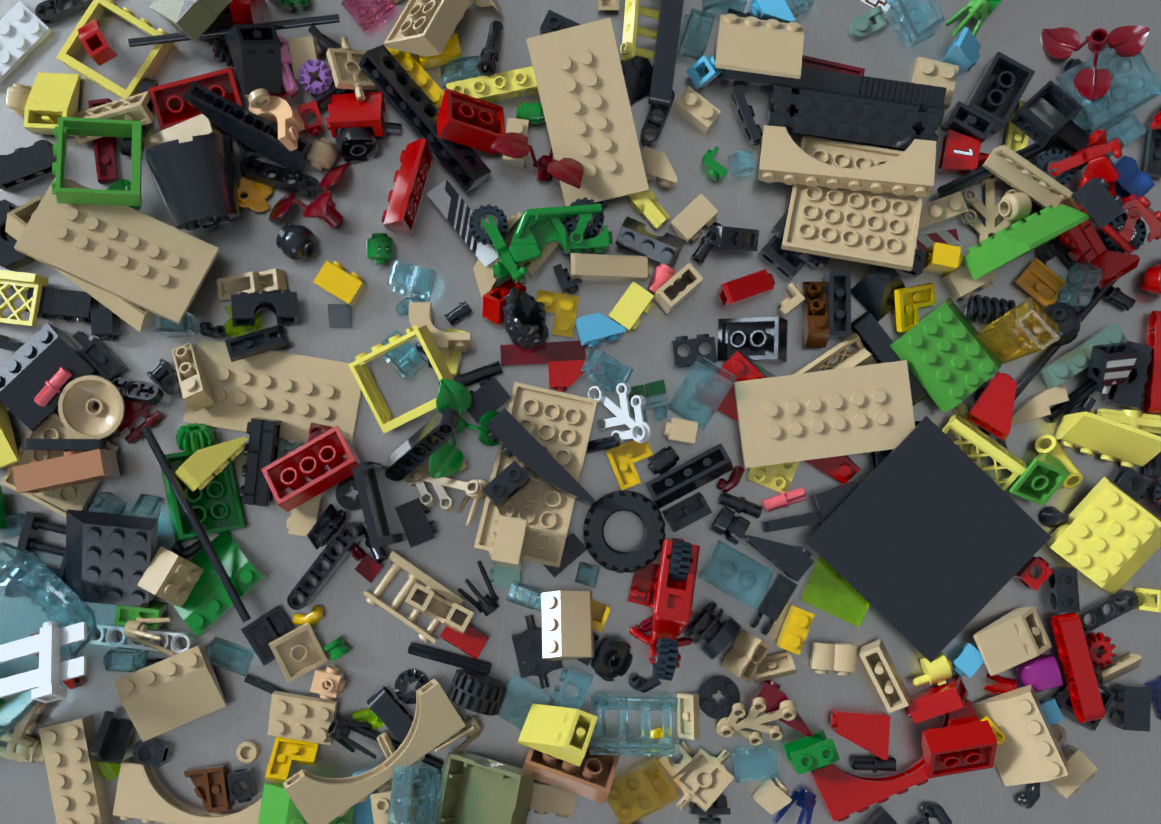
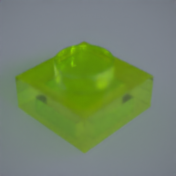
[97,761,121,782]

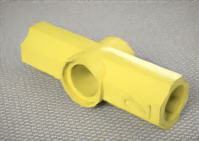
[627,188,670,230]
[1096,408,1161,434]

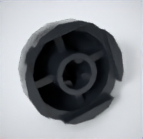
[336,127,379,164]
[1036,302,1081,346]

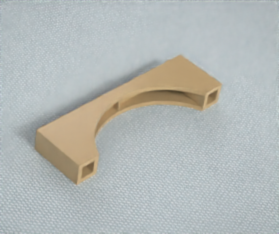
[758,125,936,198]
[283,679,466,824]
[113,758,278,824]

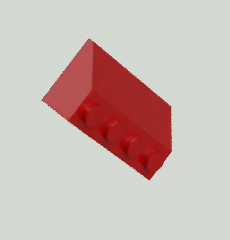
[148,67,244,131]
[261,425,360,512]

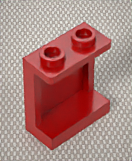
[326,92,386,138]

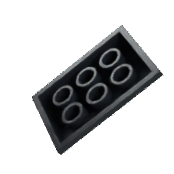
[0,323,96,431]

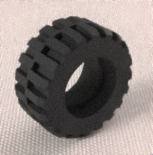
[583,490,666,573]

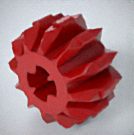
[1085,632,1117,669]

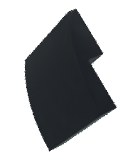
[241,605,294,666]

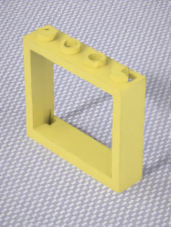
[56,0,174,99]
[348,325,454,433]

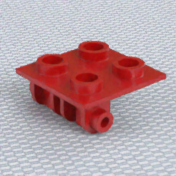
[628,563,660,607]

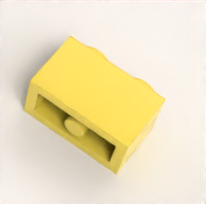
[608,281,654,333]

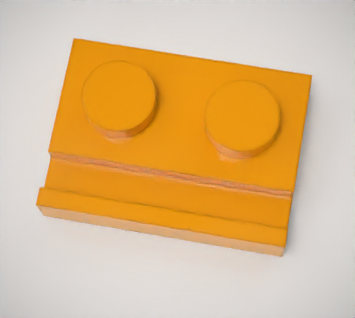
[1015,258,1069,307]

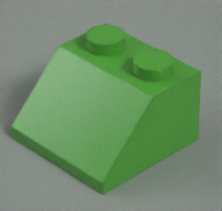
[1009,452,1070,506]

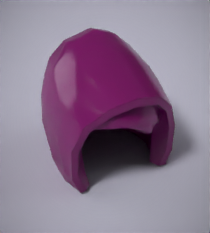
[1016,654,1063,693]

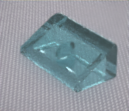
[207,637,254,676]

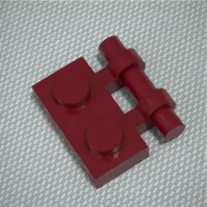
[117,400,164,444]

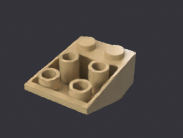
[973,606,1052,676]

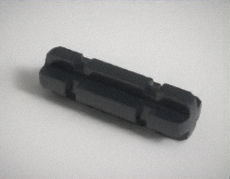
[586,435,621,454]

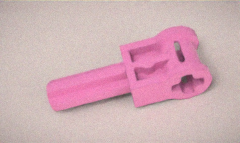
[278,36,298,95]

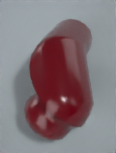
[716,465,745,492]

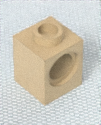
[657,739,693,777]

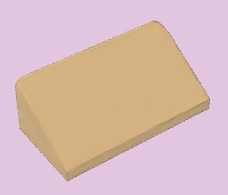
[1094,652,1142,685]

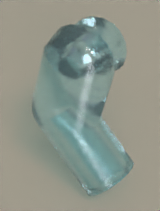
[396,297,427,316]

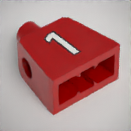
[937,130,990,175]

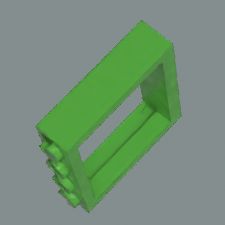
[51,116,142,206]

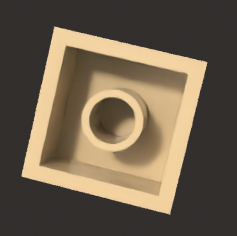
[489,515,529,570]
[137,547,204,608]

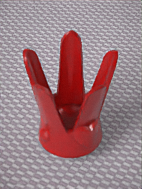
[984,674,1018,695]

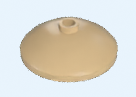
[58,375,125,439]

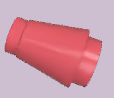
[647,263,675,294]

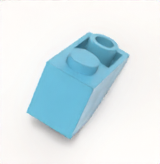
[574,312,626,348]

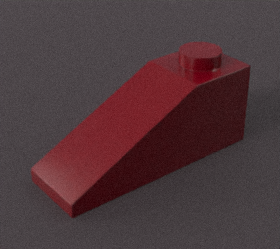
[750,679,812,738]

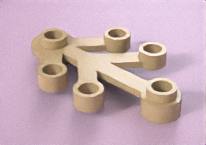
[962,175,1018,246]
[405,458,484,511]
[716,697,797,746]

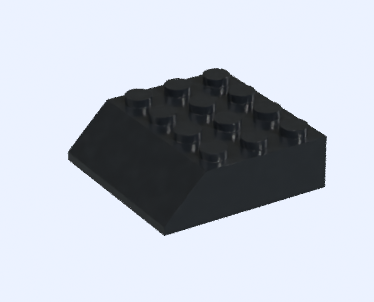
[65,509,158,608]

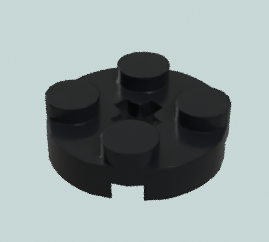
[591,637,633,681]
[697,674,740,719]

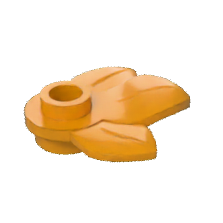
[237,177,274,212]

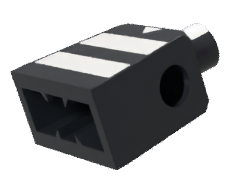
[1088,343,1140,394]

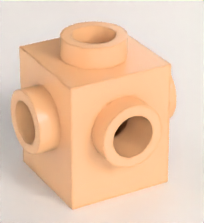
[310,666,346,700]

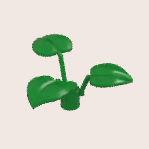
[429,379,499,479]

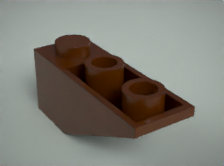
[802,282,830,348]

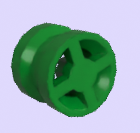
[324,636,351,662]

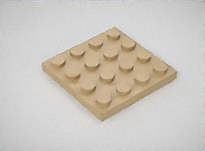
[0,413,119,518]

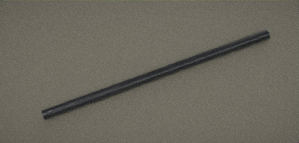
[128,14,340,47]
[1014,279,1118,401]
[141,426,251,623]
[244,674,444,770]

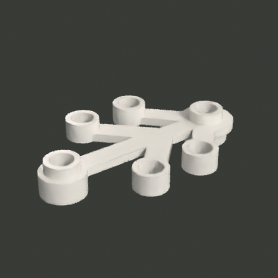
[588,383,651,443]

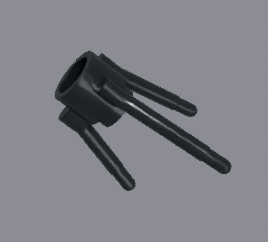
[1036,239,1083,278]
[458,561,499,616]
[327,717,377,759]

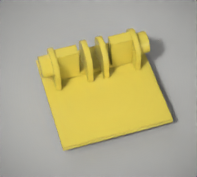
[746,461,800,493]

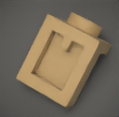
[777,283,805,318]

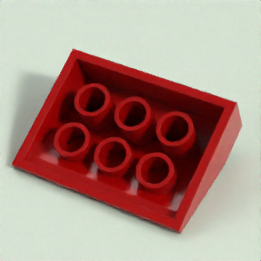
[382,138,434,236]

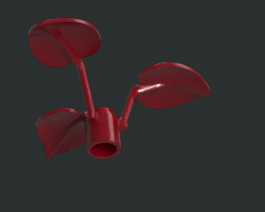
[1042,25,1150,101]
[491,132,584,189]
[268,163,350,228]

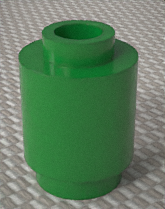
[516,102,546,124]

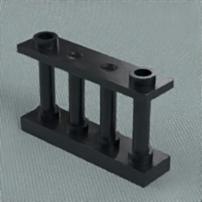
[4,511,69,608]

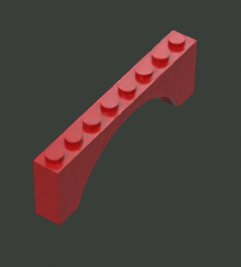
[809,699,979,822]

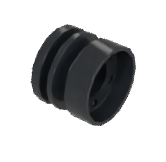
[683,601,741,660]

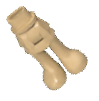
[0,729,45,763]

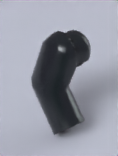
[373,122,402,142]
[199,322,226,338]
[1018,782,1041,809]
[921,803,952,824]

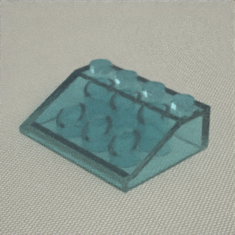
[1056,47,1161,134]

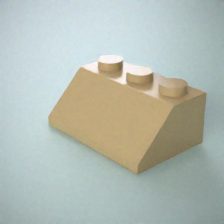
[541,590,594,661]

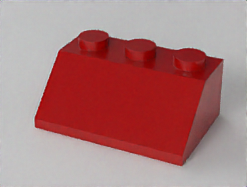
[436,88,506,155]
[921,720,998,779]

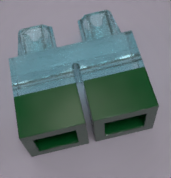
[623,380,669,423]

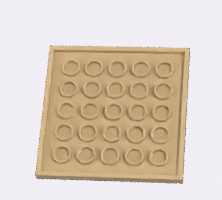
[781,135,923,271]

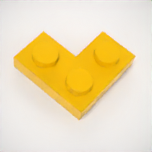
[894,283,936,332]
[536,289,579,339]
[606,440,653,491]
[265,736,320,783]

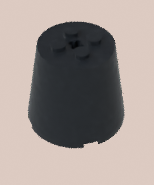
[144,134,240,230]

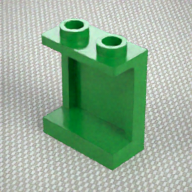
[782,729,840,775]

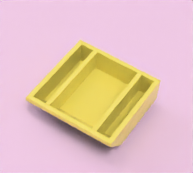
[1047,476,1161,595]

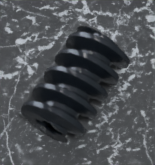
[966,295,1016,326]

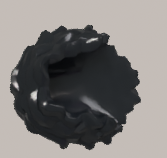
[502,287,549,350]

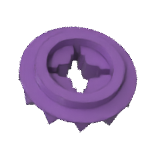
[298,59,333,94]

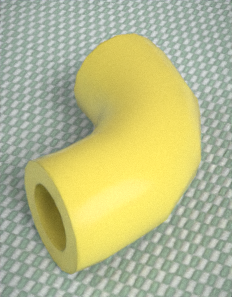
[1035,434,1083,489]

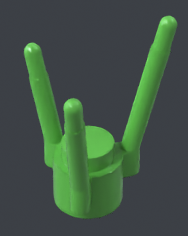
[946,0,991,37]

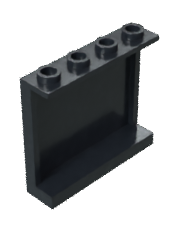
[352,461,406,549]

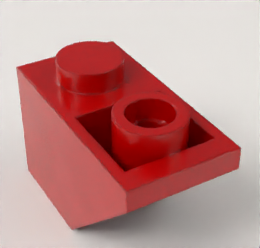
[78,19,118,66]

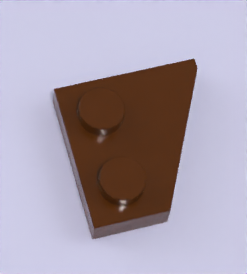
[184,765,232,813]

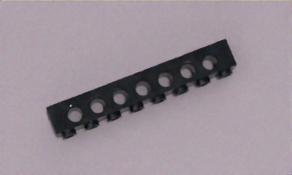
[358,45,492,192]

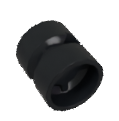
[710,506,750,545]

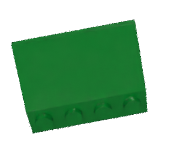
[161,451,245,543]
[173,532,269,637]

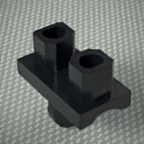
[689,795,731,824]

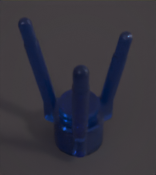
[773,788,817,824]

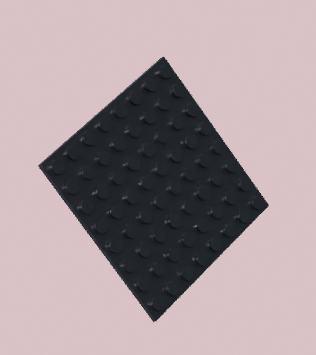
[805,416,1051,662]

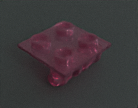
[341,0,395,29]

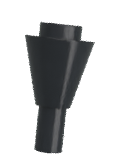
[308,25,342,60]
[1041,506,1069,528]

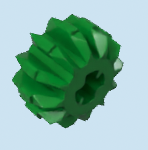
[176,423,214,453]

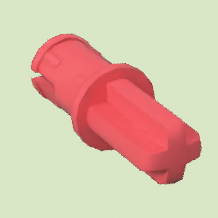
[34,367,72,407]
[763,488,807,513]

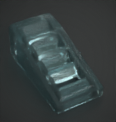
[506,580,548,612]

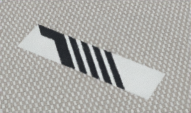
[426,179,498,267]

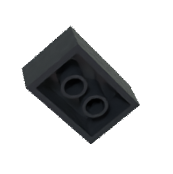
[966,51,1035,133]

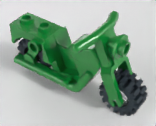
[469,198,613,284]

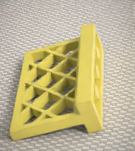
[0,270,49,327]
[942,412,1027,491]

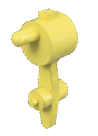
[912,652,953,686]

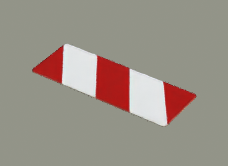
[917,228,960,251]

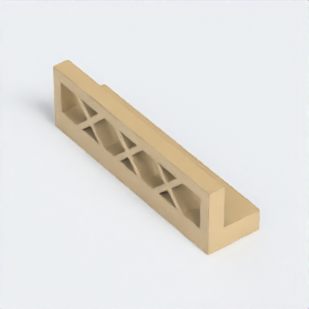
[73,91,154,144]
[983,145,1073,209]
[795,333,874,374]

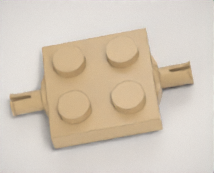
[326,37,377,101]
[672,748,734,812]

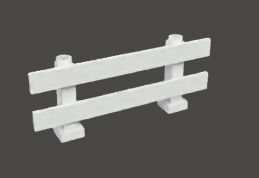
[0,622,87,703]

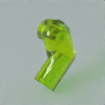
[352,708,383,729]

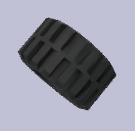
[447,669,507,716]

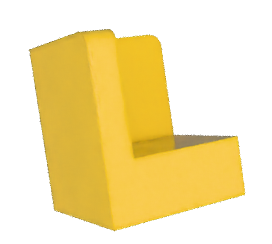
[592,599,611,632]

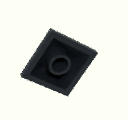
[851,266,906,322]

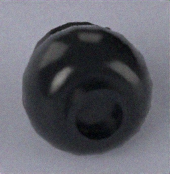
[276,224,316,261]

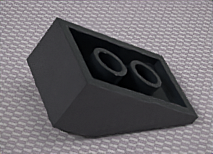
[718,316,788,363]
[742,534,815,582]

